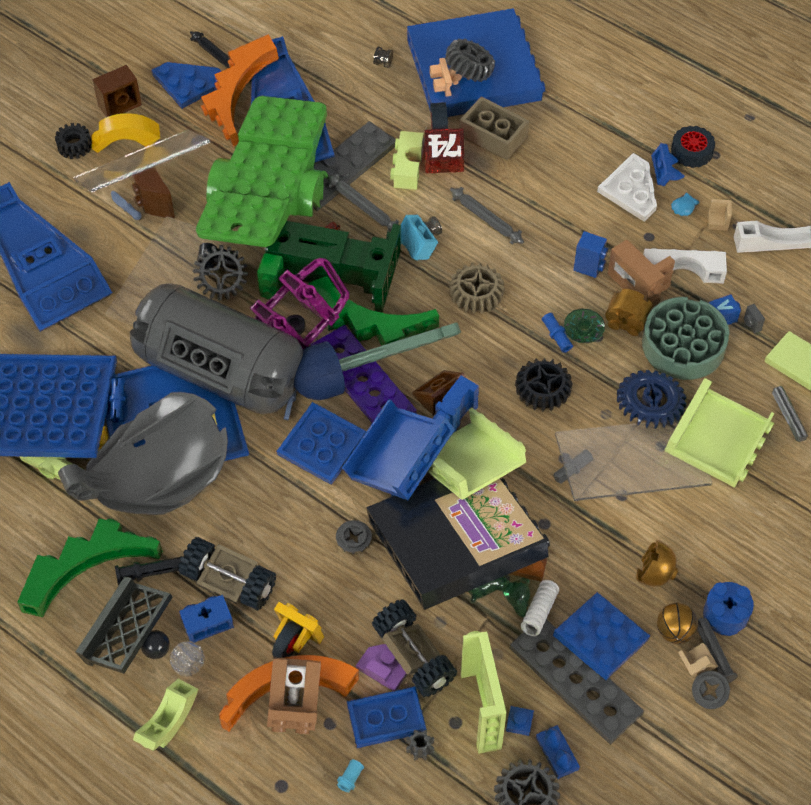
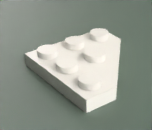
[597,153,657,222]

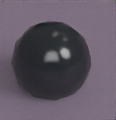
[141,630,170,659]

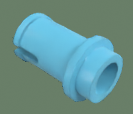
[337,759,364,793]

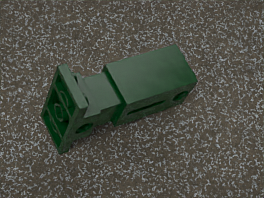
[265,221,401,313]

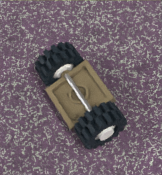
[179,537,276,611]
[372,599,457,697]

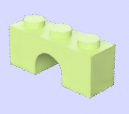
[390,131,424,190]

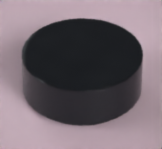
[286,315,306,335]

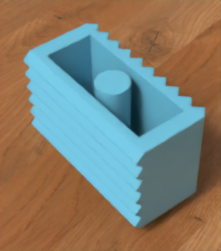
[400,215,438,260]

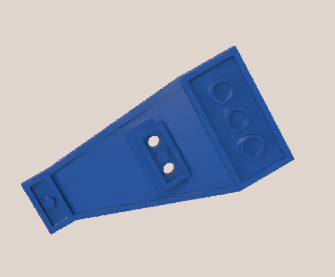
[251,36,335,162]
[0,182,113,332]

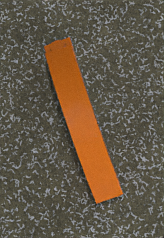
[219,655,359,732]

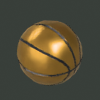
[657,603,698,644]

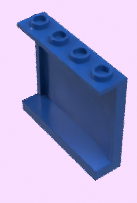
[342,399,455,500]

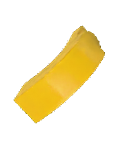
[91,113,160,153]

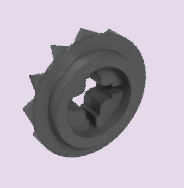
[336,520,372,554]
[692,671,731,709]

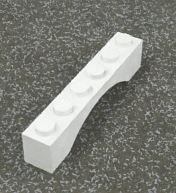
[734,221,811,253]

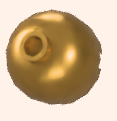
[636,540,678,587]

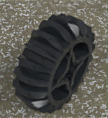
[515,357,573,412]

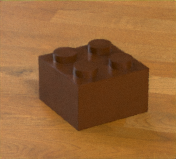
[92,65,142,118]

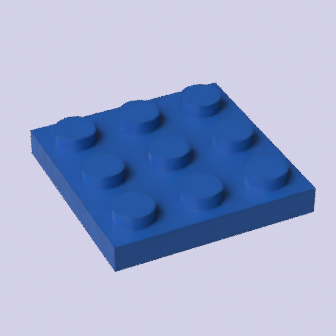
[276,402,366,485]
[553,592,650,680]

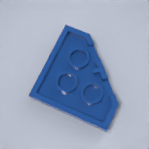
[151,62,221,109]

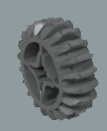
[445,38,495,82]
[193,245,248,300]
[494,759,560,805]

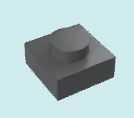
[744,304,765,334]

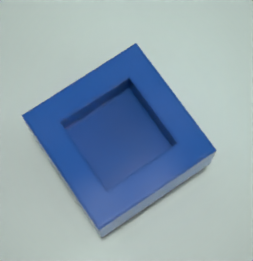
[506,706,534,736]

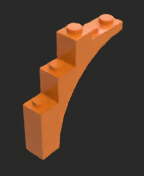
[201,34,279,146]

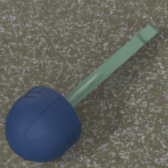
[294,323,461,400]

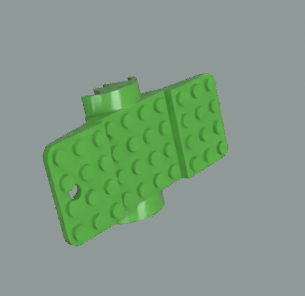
[196,96,328,247]

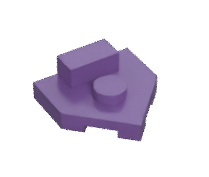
[356,644,407,691]

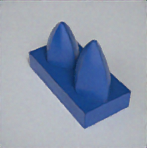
[651,143,685,186]
[536,725,580,780]

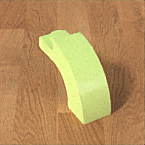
[133,679,198,751]

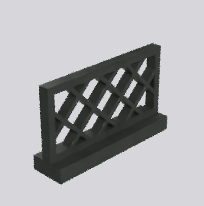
[76,577,173,674]

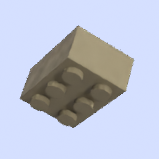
[459,96,529,160]

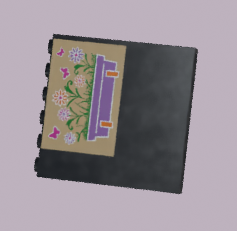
[366,478,550,610]

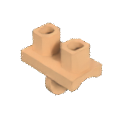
[429,58,462,96]

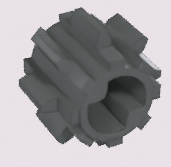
[406,730,435,761]

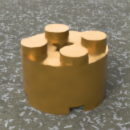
[605,289,653,336]

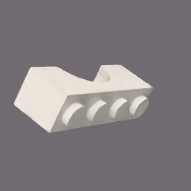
[643,248,727,284]

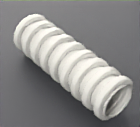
[521,580,559,636]

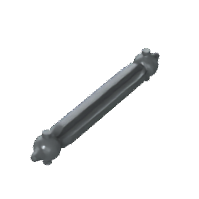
[327,173,399,232]
[450,187,524,245]

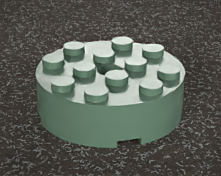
[642,297,729,380]

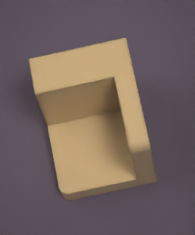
[708,199,732,231]
[678,643,718,677]

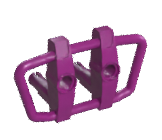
[250,258,349,349]

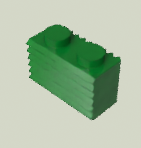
[257,253,284,299]

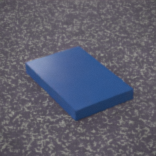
[347,686,427,748]

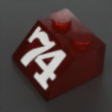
[424,128,464,173]

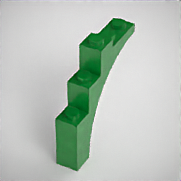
[308,276,439,346]
[17,518,163,618]

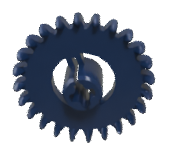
[617,370,687,429]

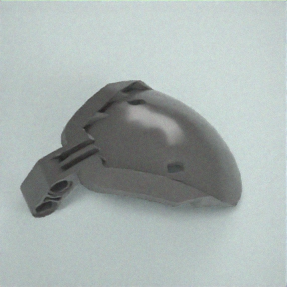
[58,392,228,515]

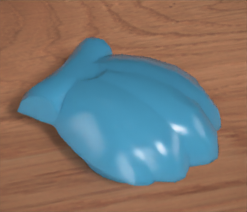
[671,193,699,216]

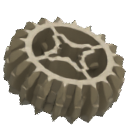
[449,263,505,314]

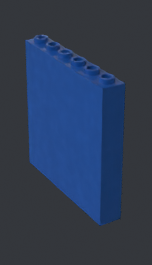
[407,8,545,117]

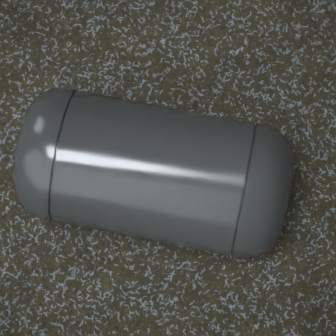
[130,283,303,415]

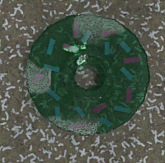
[564,308,605,344]

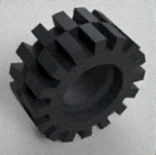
[55,123,92,159]

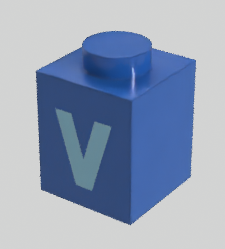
[709,294,741,325]

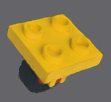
[272,602,324,658]

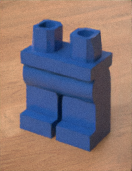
[432,375,479,433]

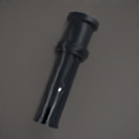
[115,556,182,586]

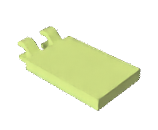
[765,331,811,391]

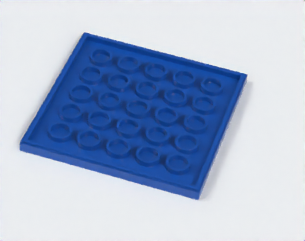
[0,354,117,458]

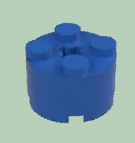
[703,582,754,636]

